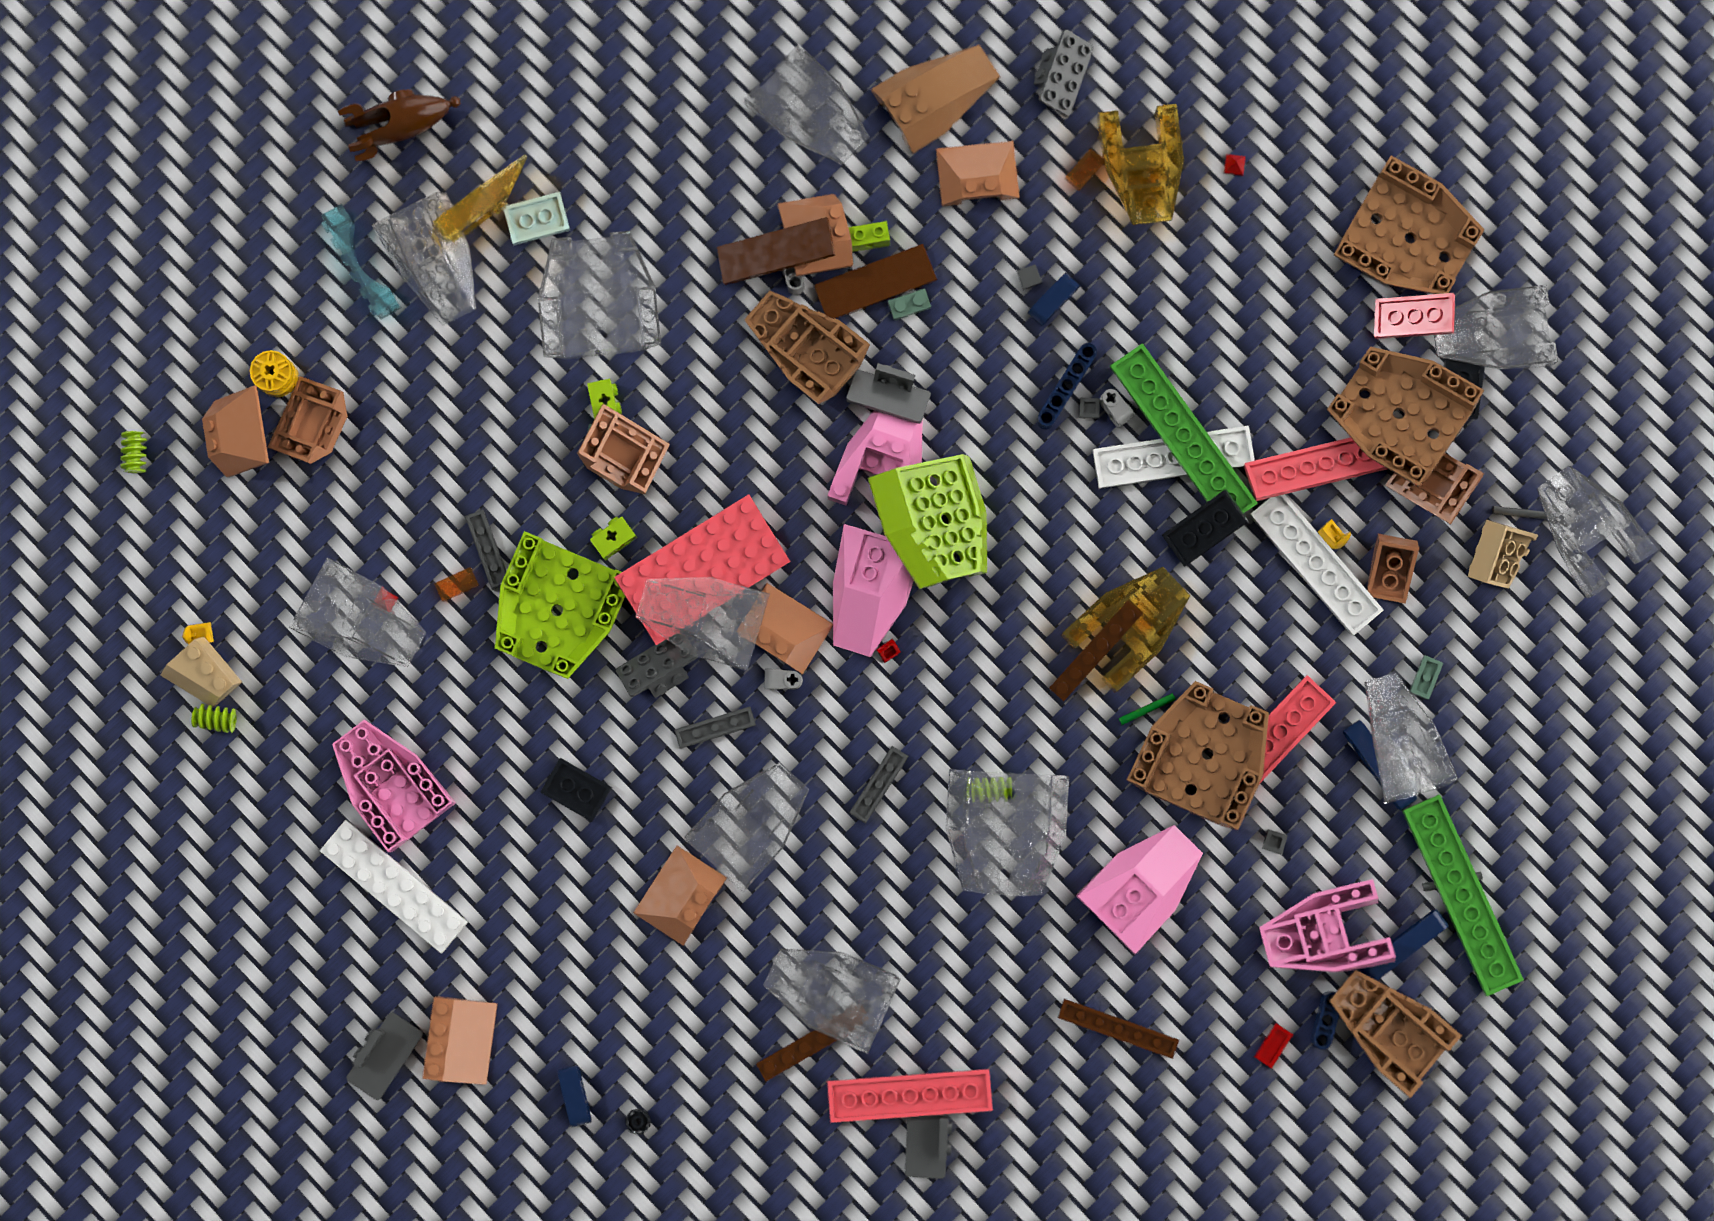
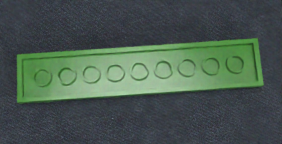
[1110,343,1258,513]
[1402,794,1524,996]

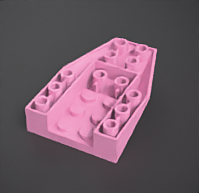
[833,524,914,657]
[332,720,456,852]
[1076,825,1203,954]

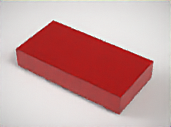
[1254,1023,1293,1069]

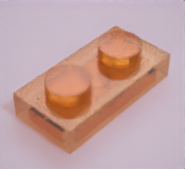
[1065,148,1105,191]
[434,567,480,602]

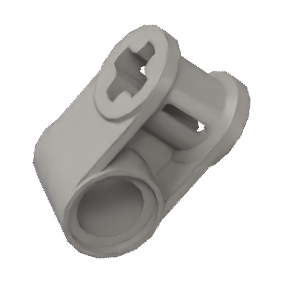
[782,267,805,295]
[1100,389,1135,428]
[764,669,803,690]

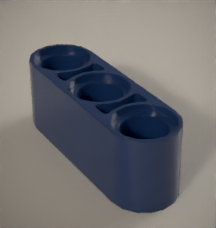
[1028,273,1080,326]
[1310,991,1339,1050]
[558,1065,592,1127]

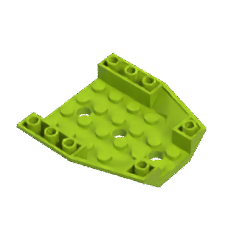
[868,454,987,589]
[495,531,625,679]

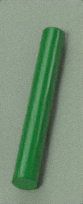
[1118,693,1176,725]

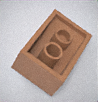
[1367,534,1419,604]

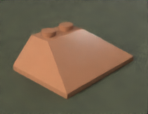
[936,141,1020,206]
[778,194,853,276]
[268,376,348,464]
[202,386,269,477]
[577,404,670,494]
[1385,453,1484,524]
[735,583,833,675]
[633,845,727,946]

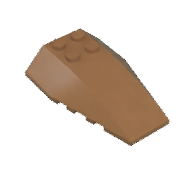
[871,45,1000,154]
[744,291,870,404]
[1329,970,1462,1098]

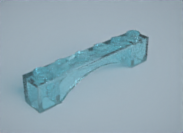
[321,204,401,319]

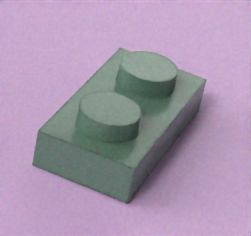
[888,289,931,321]
[1409,655,1443,700]

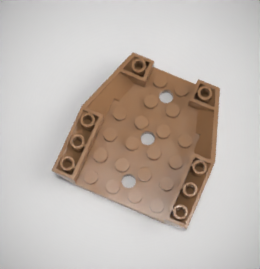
[1334,156,1484,294]
[1327,347,1484,487]
[1127,681,1269,830]

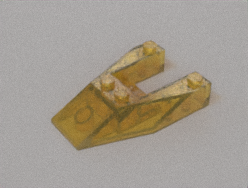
[1097,104,1184,225]
[429,154,527,254]
[1061,567,1190,693]

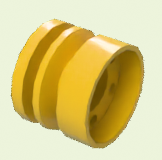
[249,350,299,398]

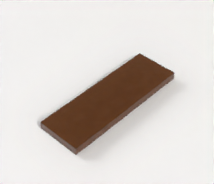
[717,217,835,285]
[814,244,937,319]

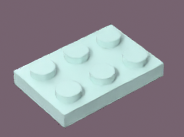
[503,192,570,245]

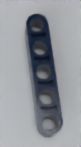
[1037,343,1097,429]
[1343,720,1417,811]
[1360,909,1449,981]

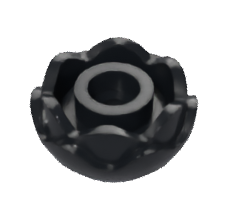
[625,1109,651,1134]

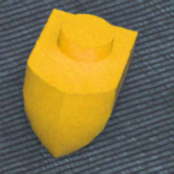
[1318,519,1351,549]
[182,622,214,645]

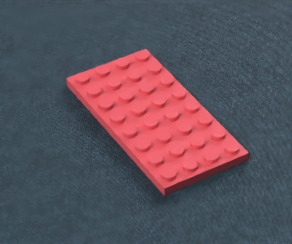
[614,494,790,645]

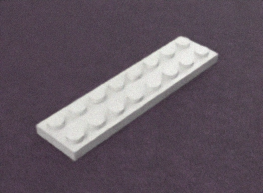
[1092,426,1255,489]
[1249,494,1384,636]
[320,820,468,953]

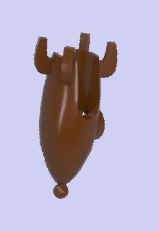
[338,89,461,161]

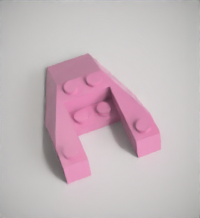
[828,410,922,506]
[1259,879,1395,972]

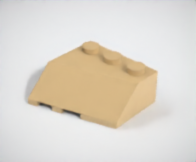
[1467,520,1538,589]
[161,637,242,708]

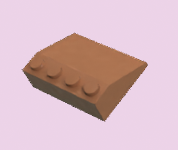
[422,996,498,1085]

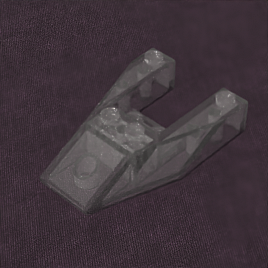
[1537,465,1658,598]

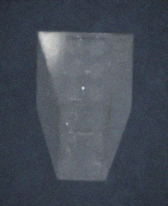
[744,44,869,165]
[372,192,476,325]
[1434,285,1558,369]
[289,558,427,667]
[635,577,770,671]
[1364,673,1458,804]
[684,762,809,893]
[763,949,900,1054]

